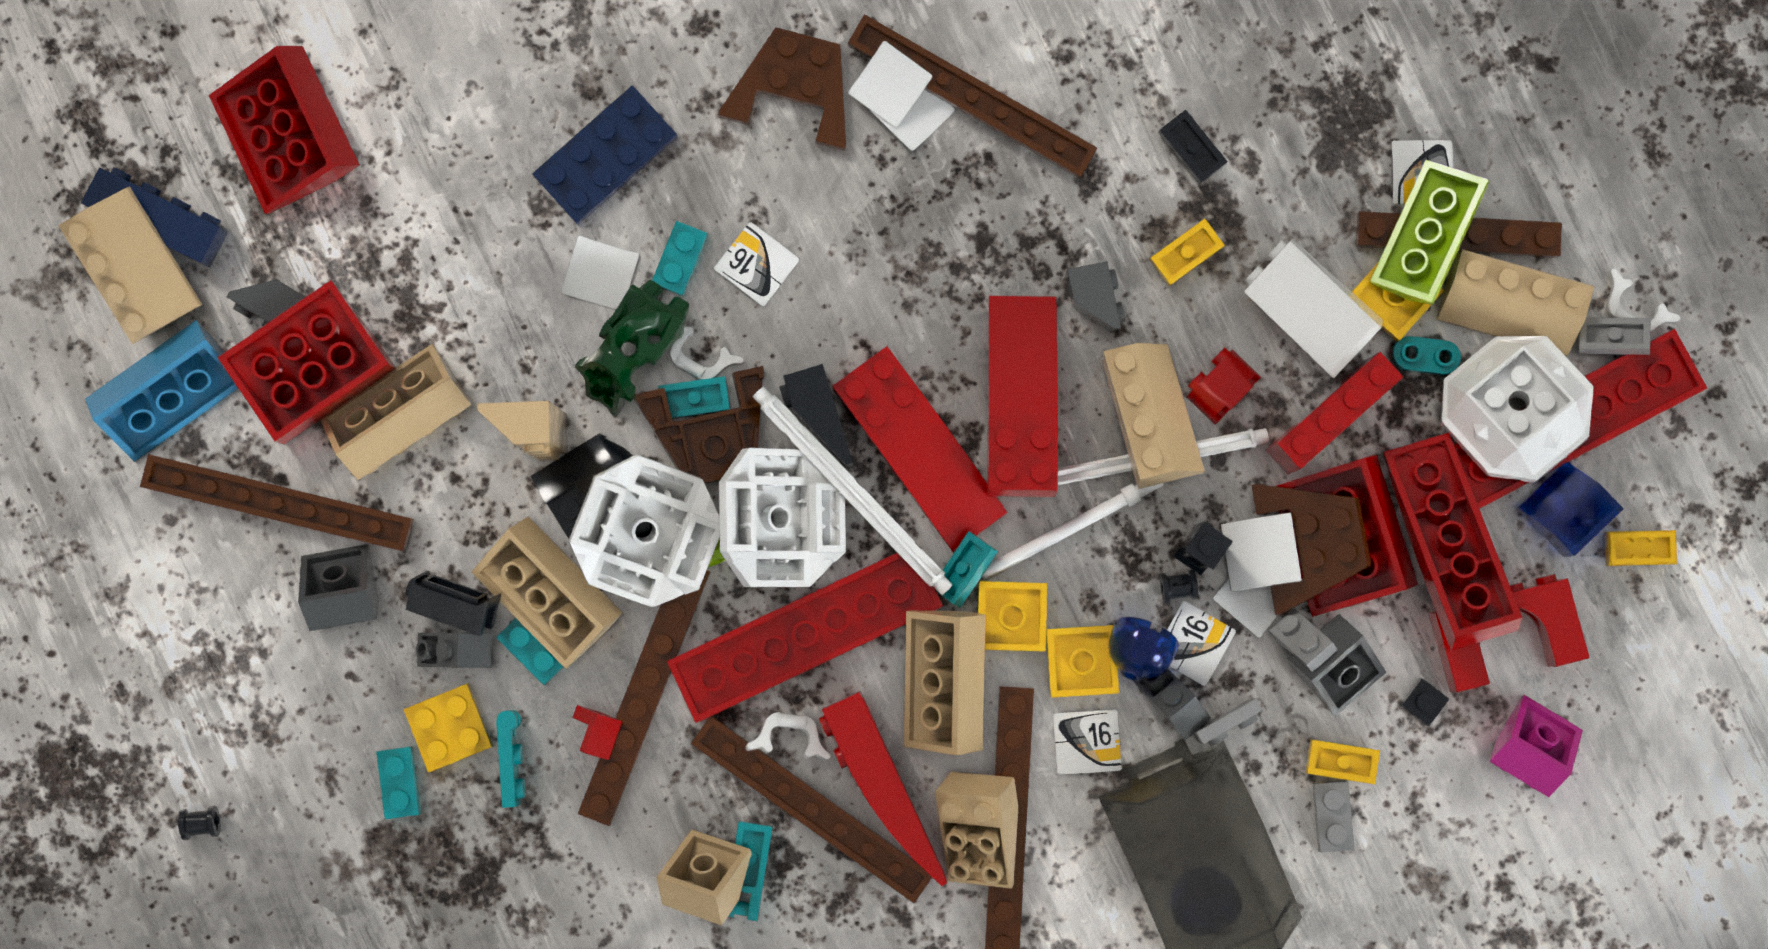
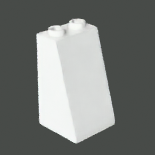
[1244,239,1383,378]

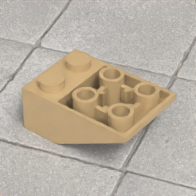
[935,772,1018,888]

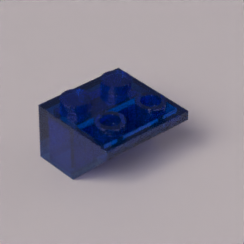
[1517,462,1624,557]

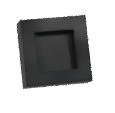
[1400,678,1449,726]

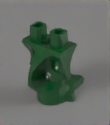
[575,279,689,417]

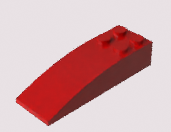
[987,296,1058,497]
[832,346,1008,552]
[1383,433,1523,651]
[819,691,948,886]

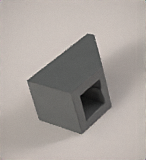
[1065,261,1125,333]
[226,279,306,326]
[416,633,492,668]
[1133,659,1211,740]

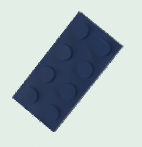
[532,85,678,225]

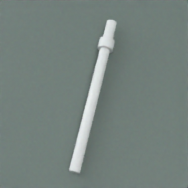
[982,483,1164,581]

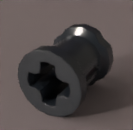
[1160,569,1199,604]
[178,806,221,840]

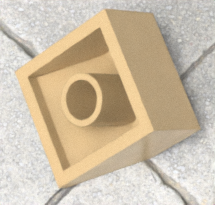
[656,829,751,926]

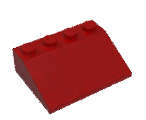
[208,46,360,214]
[217,280,396,445]
[1277,455,1419,617]

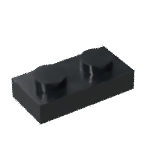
[1158,109,1228,184]

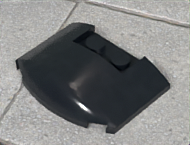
[530,433,652,591]

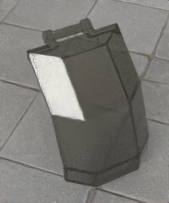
[1098,739,1302,949]

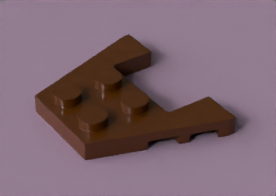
[718,27,846,151]
[634,366,764,484]
[1251,484,1372,615]

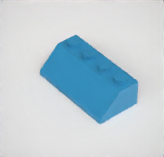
[85,320,238,462]

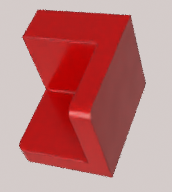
[572,705,623,760]

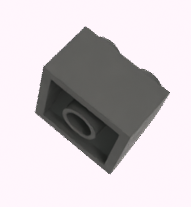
[298,544,378,631]
[1288,614,1386,717]

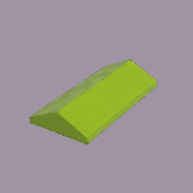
[1370,160,1489,305]

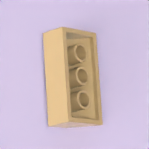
[58,186,203,344]
[1436,249,1595,356]
[1102,343,1205,489]
[320,344,471,480]
[477,401,568,461]
[472,516,623,669]
[904,610,985,755]

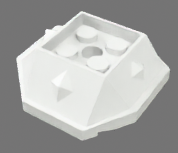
[1441,336,1594,483]
[719,448,846,587]
[569,454,720,607]

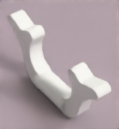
[1606,268,1681,332]
[670,327,744,380]
[745,712,831,761]

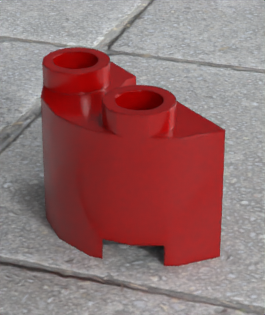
[1186,347,1261,425]

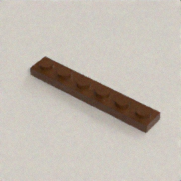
[1356,211,1562,258]

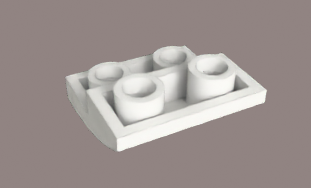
[1221,513,1302,592]

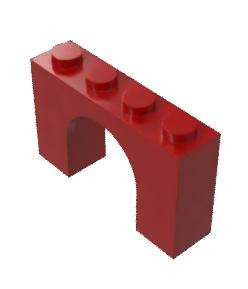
[1265,352,1403,475]
[1428,574,1590,693]

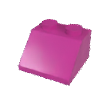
[1490,695,1583,797]

